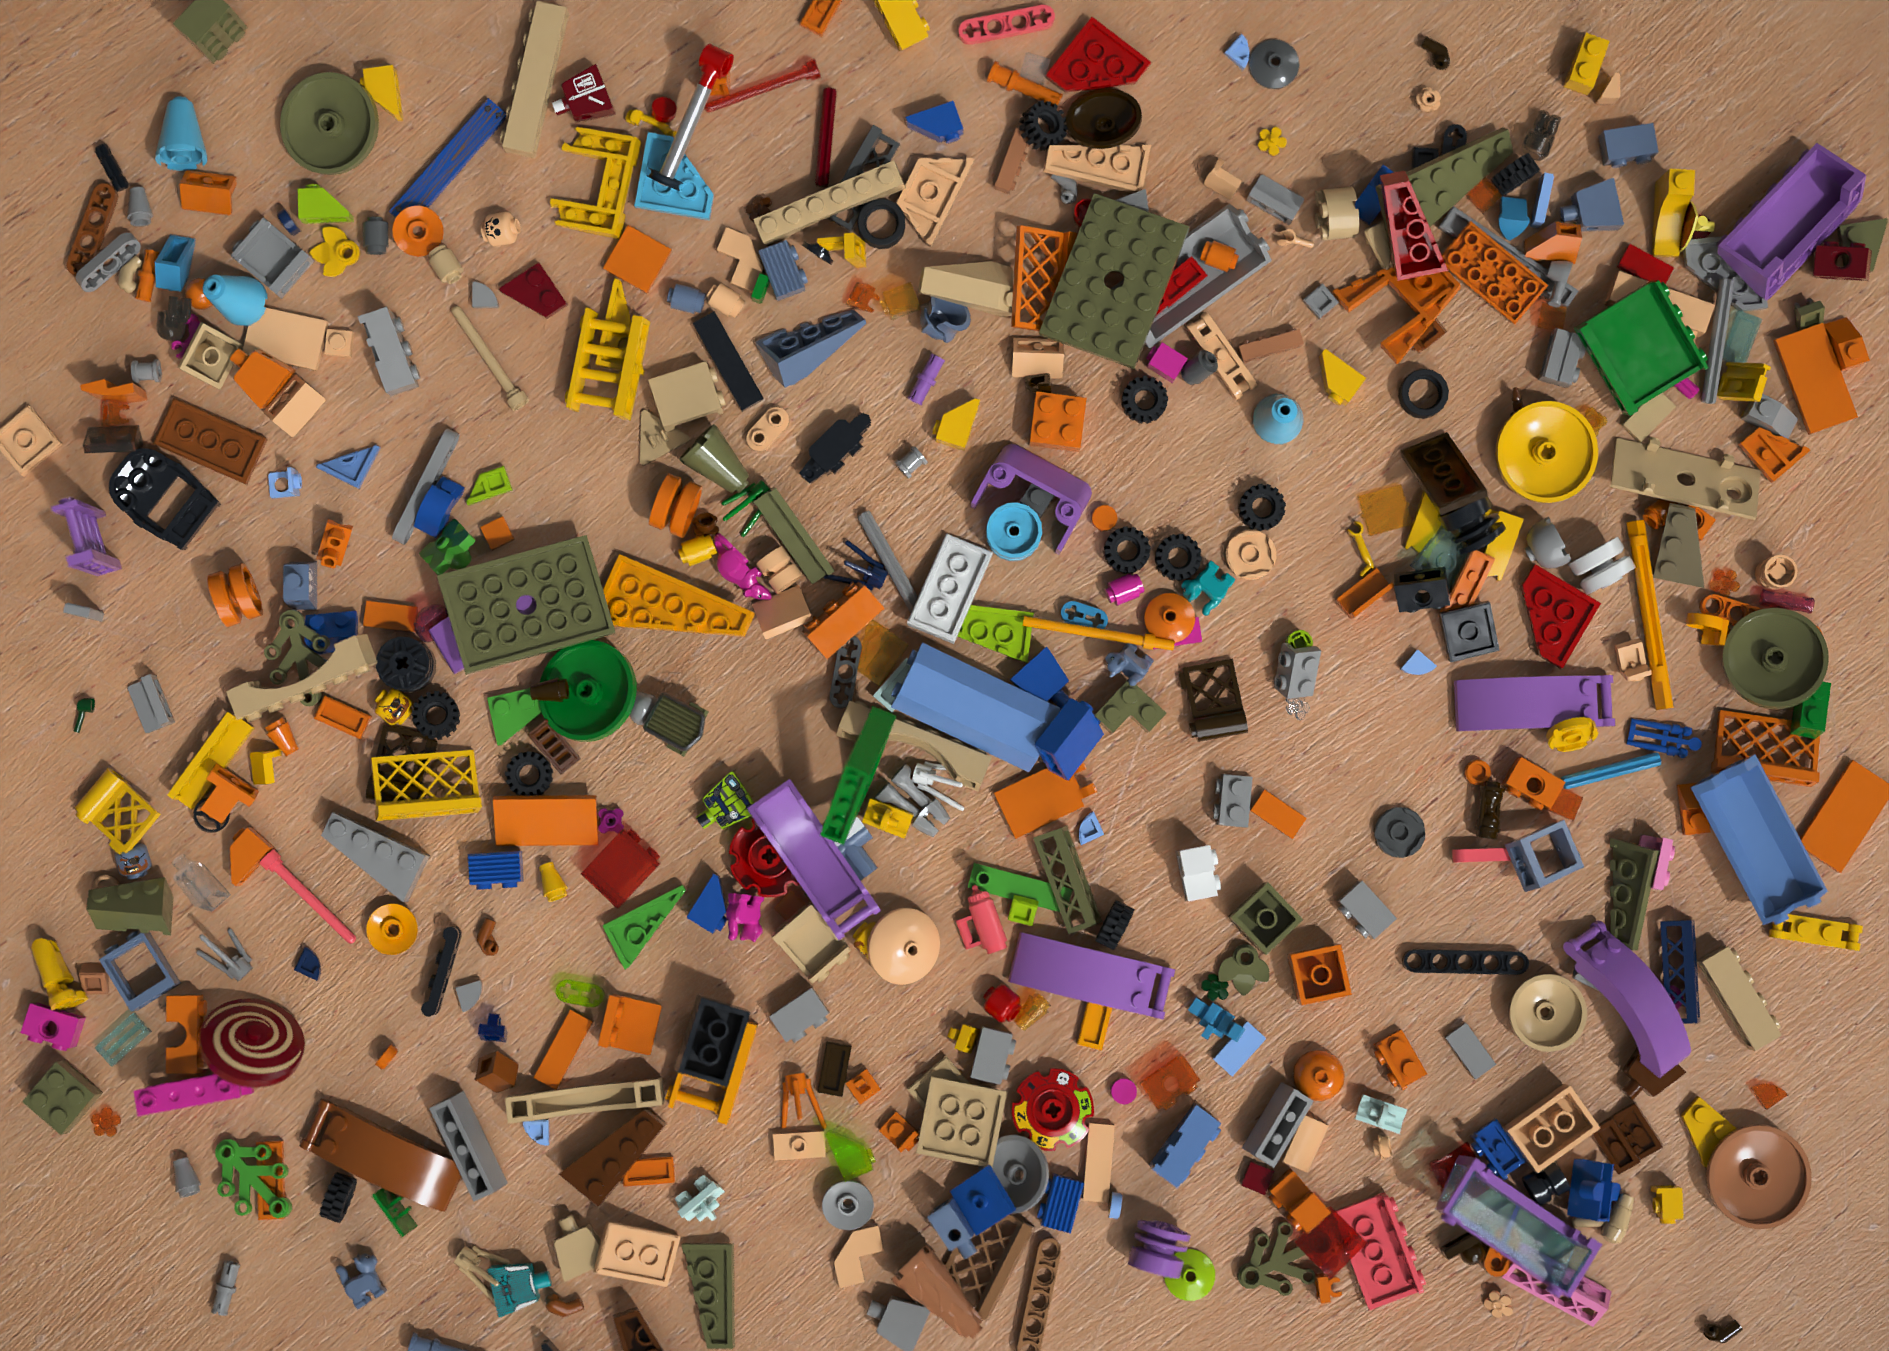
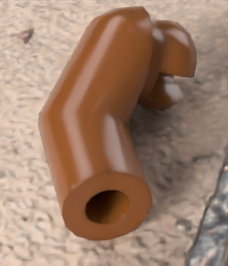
[476,917,499,956]
[545,1294,584,1317]

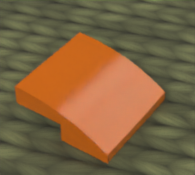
[80,379,148,403]

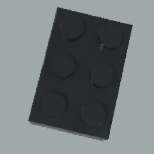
[674,994,751,1087]

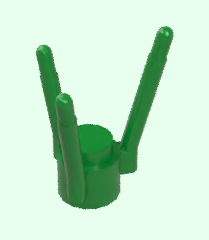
[722,480,770,537]

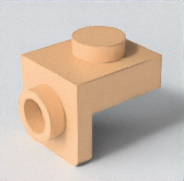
[1614,638,1652,681]

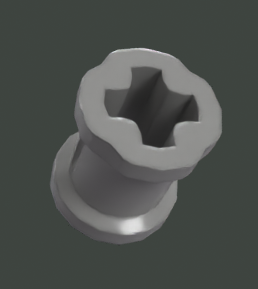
[131,359,162,383]
[894,445,928,479]

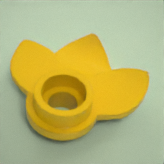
[309,227,360,277]

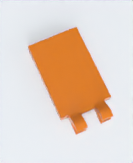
[994,762,1098,839]

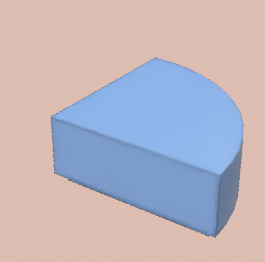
[1224,34,1250,70]
[1400,649,1437,675]
[1078,811,1104,845]
[523,1119,549,1146]

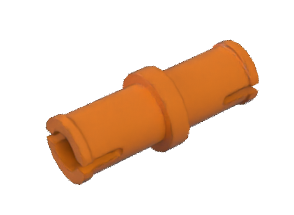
[135,249,160,302]

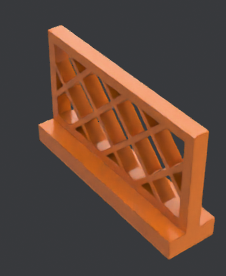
[1011,225,1077,331]
[1711,710,1820,787]

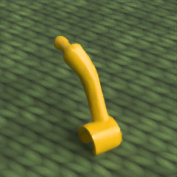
[625,110,677,137]
[1347,521,1374,578]

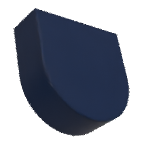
[277,208,301,236]

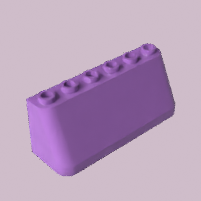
[1717,143,1866,300]

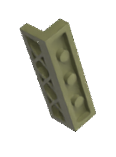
[753,487,834,584]
[1033,826,1102,934]

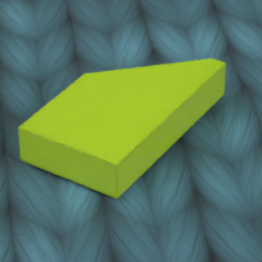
[466,466,513,506]

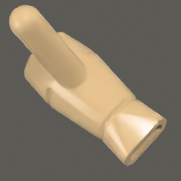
[1571,1193,1634,1244]

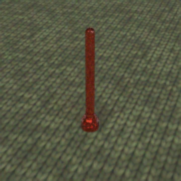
[704,58,821,113]

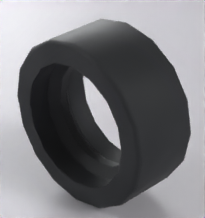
[858,198,905,249]
[1398,369,1449,419]

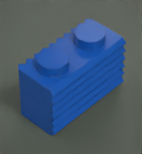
[468,851,524,890]
[1037,1173,1084,1234]

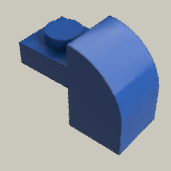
[414,476,465,538]

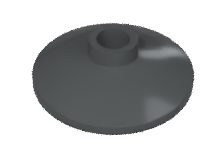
[1249,39,1299,89]

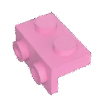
[1639,835,1675,890]

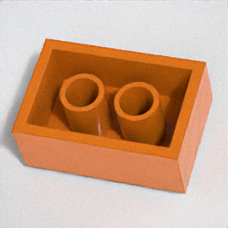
[802,581,885,659]

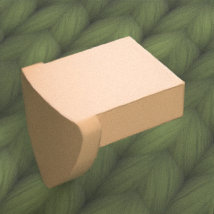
[1204,158,1242,201]

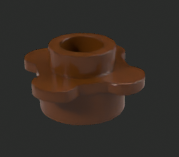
[692,512,719,536]

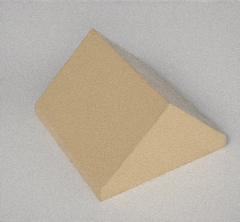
[178,322,243,390]

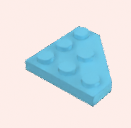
[634,132,714,221]

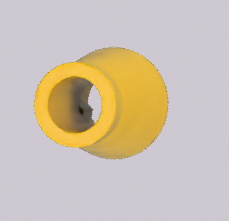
[539,862,568,902]

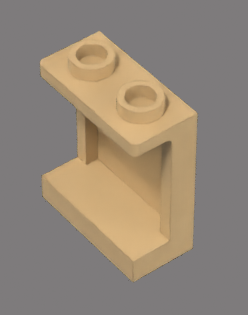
[648,361,726,432]
[771,901,851,984]

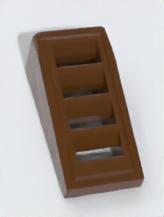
[528,719,581,775]

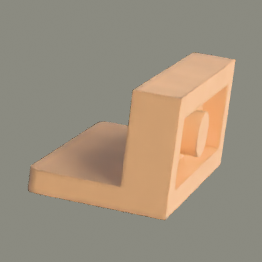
[1012,338,1064,379]
[263,374,325,437]

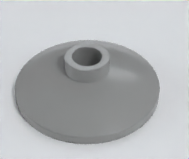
[822,1180,874,1230]

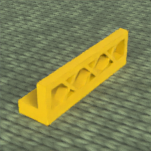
[167,712,255,810]

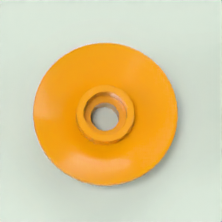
[366,904,418,955]

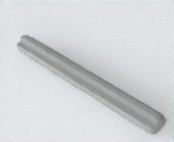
[1701,278,1734,404]
[858,511,918,613]

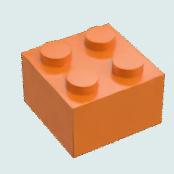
[1029,391,1087,452]
[1287,944,1352,1006]

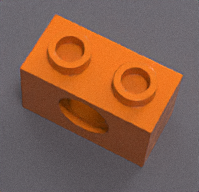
[1502,757,1566,811]

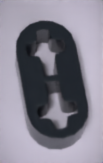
[1440,124,1467,156]

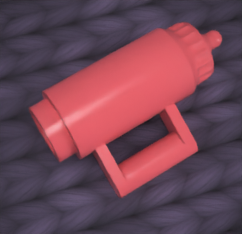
[956,885,1007,954]

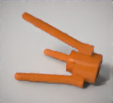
[781,1073,827,1129]

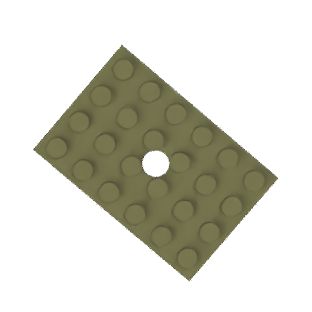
[1039,193,1189,369]
[437,535,615,675]

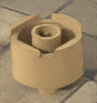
[1315,187,1359,241]

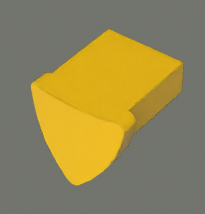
[249,749,282,785]

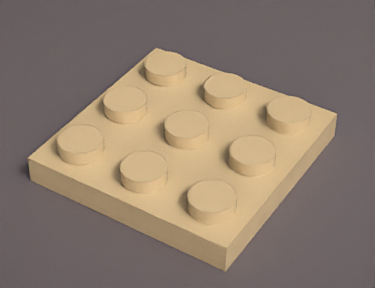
[916,1076,1007,1167]

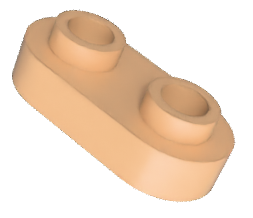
[747,407,789,452]

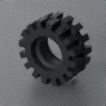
[1019,101,1068,151]
[1491,153,1540,196]
[1122,376,1168,424]
[1238,484,1286,531]
[1104,526,1151,574]
[1155,534,1202,581]
[412,691,460,740]
[505,751,553,796]
[1095,900,1135,950]
[319,1172,357,1223]

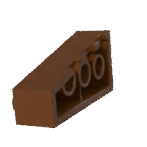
[559,1108,667,1207]
[613,1307,664,1351]

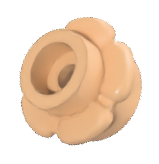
[1416,87,1441,112]
[1373,1135,1392,1160]

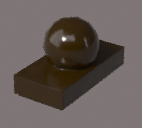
[1440,1223,1493,1265]

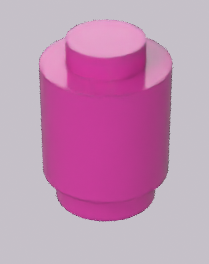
[1105,574,1144,606]

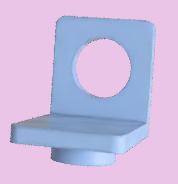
[268,467,302,498]

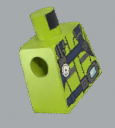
[696,771,754,829]

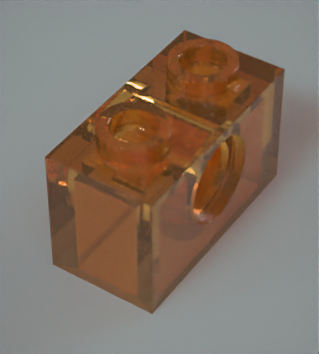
[1139,1054,1201,1110]

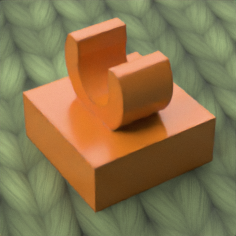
[845,1068,881,1104]
[1315,1273,1342,1304]

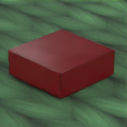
[1240,1161,1275,1195]

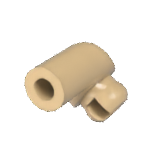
[118,255,143,293]

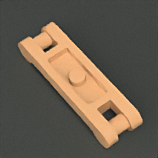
[1185,312,1258,400]

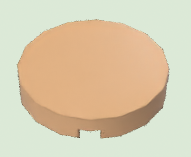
[1226,530,1276,580]

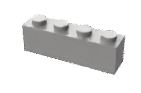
[429,1091,508,1201]

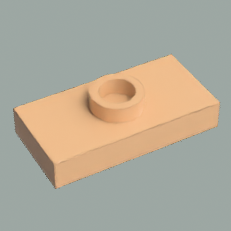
[773,1131,826,1160]

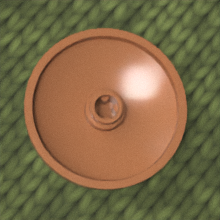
[1706,1125,1812,1229]

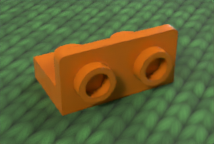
[1374,1029,1427,1090]

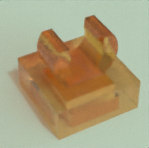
[845,282,880,313]
[101,399,130,427]

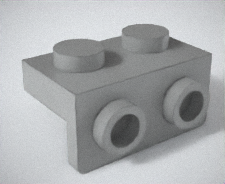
[1274,643,1321,699]

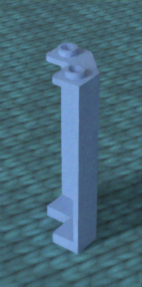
[891,643,1060,772]
[1691,754,1828,925]

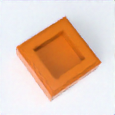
[480,516,515,551]

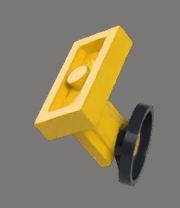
[802,233,866,268]

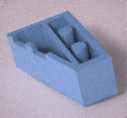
[1149,1103,1221,1189]

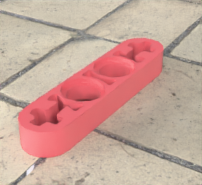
[959,5,1055,45]

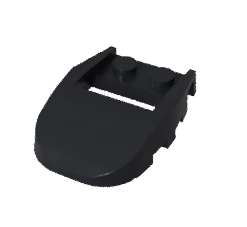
[109,448,221,550]

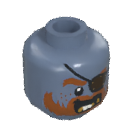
[114,841,152,879]

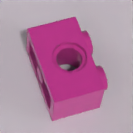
[20,1002,86,1051]

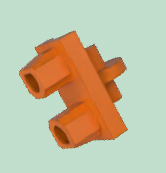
[316,519,353,569]

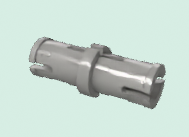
[211,1261,241,1316]

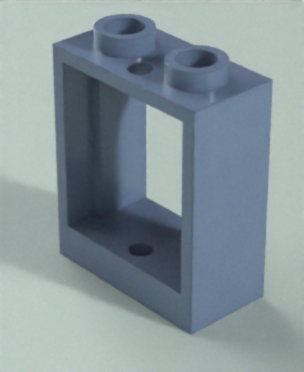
[1505,820,1584,892]
[99,930,181,1012]

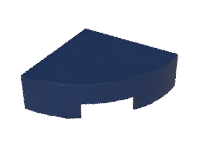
[294,947,321,981]

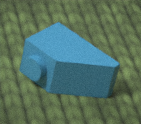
[155,235,195,292]

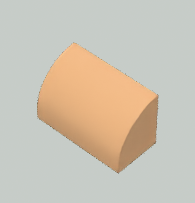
[1280,1115,1329,1173]

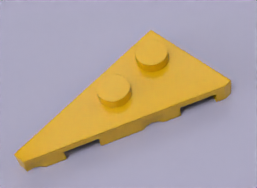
[595,278,644,376]

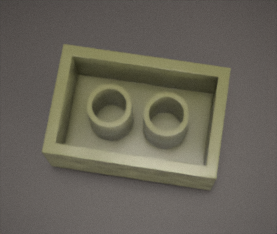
[173,0,248,64]

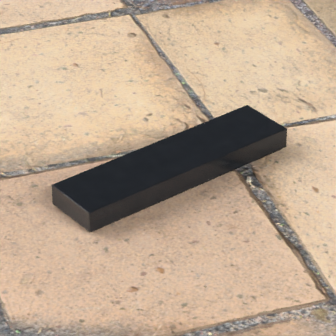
[693,311,764,412]

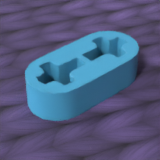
[1061,601,1108,629]

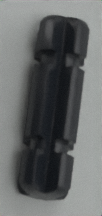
[95,144,128,192]

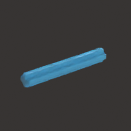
[1561,752,1661,789]

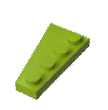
[957,605,1034,663]

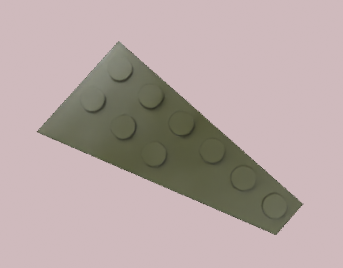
[1376,127,1513,247]

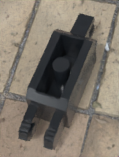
[800,413,872,485]

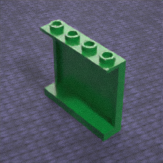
[1574,280,1709,416]

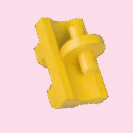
[862,798,914,839]

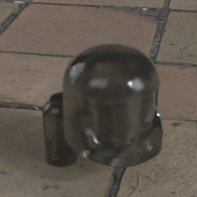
[1522,110,1561,161]
[156,296,192,341]

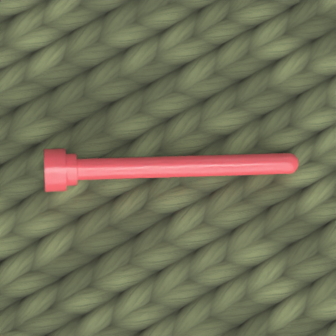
[259,849,356,944]

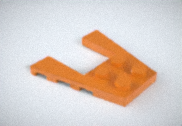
[1333,268,1460,364]

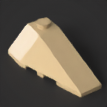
[918,261,1022,317]

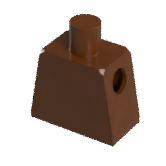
[1621,1047,1686,1100]

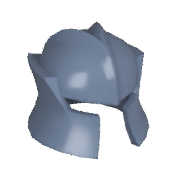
[920,296,971,343]

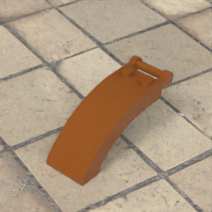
[299,1098,462,1212]

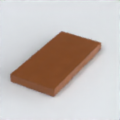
[153,398,268,485]

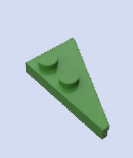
[603,885,686,970]

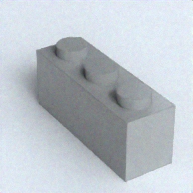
[1242,1082,1314,1167]

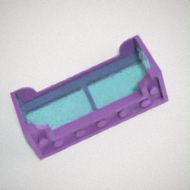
[1435,1155,1602,1298]

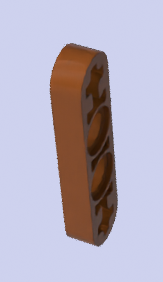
[66,183,119,277]

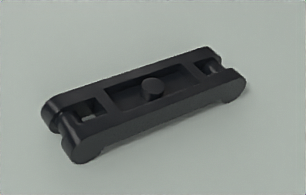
[421,926,462,1017]

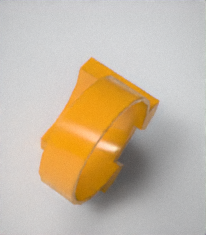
[1685,613,1731,646]

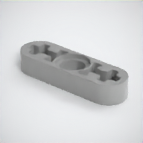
[76,233,141,292]

